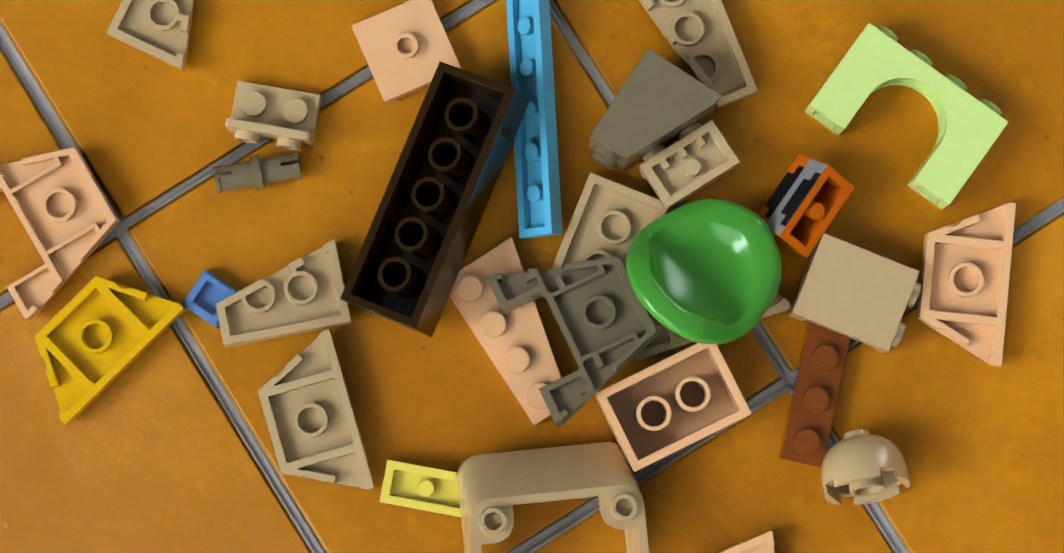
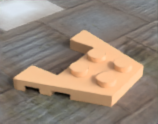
[0,147,120,321]

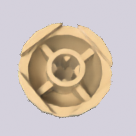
[821,429,910,505]

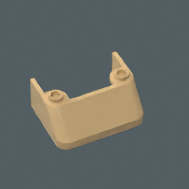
[457,442,649,553]

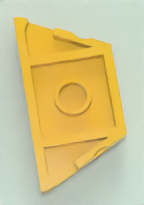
[34,276,186,425]

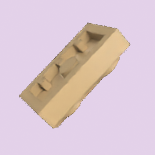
[225,81,322,151]
[640,120,740,211]

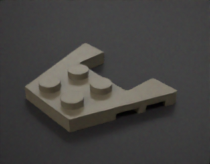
[486,256,658,427]

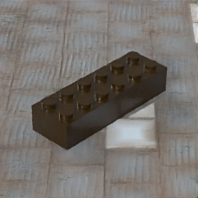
[340,62,529,338]

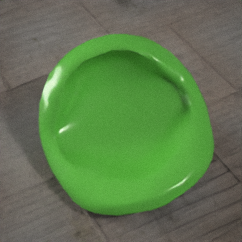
[626,198,782,345]

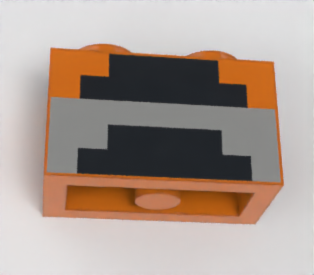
[758,153,855,258]

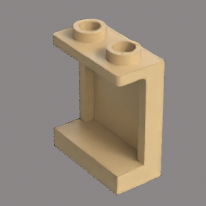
[787,233,921,353]

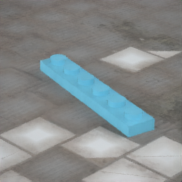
[506,0,563,239]

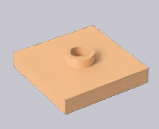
[351,0,462,104]

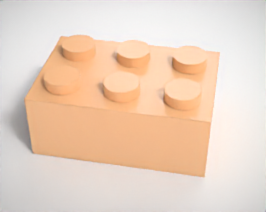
[594,343,752,472]

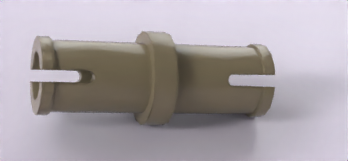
[213,152,302,194]

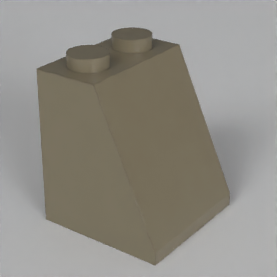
[588,48,721,171]

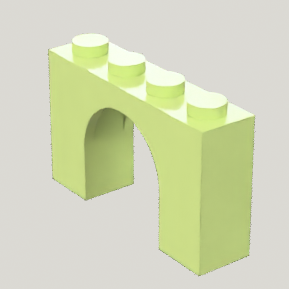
[804,23,1009,209]

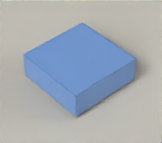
[181,269,238,329]

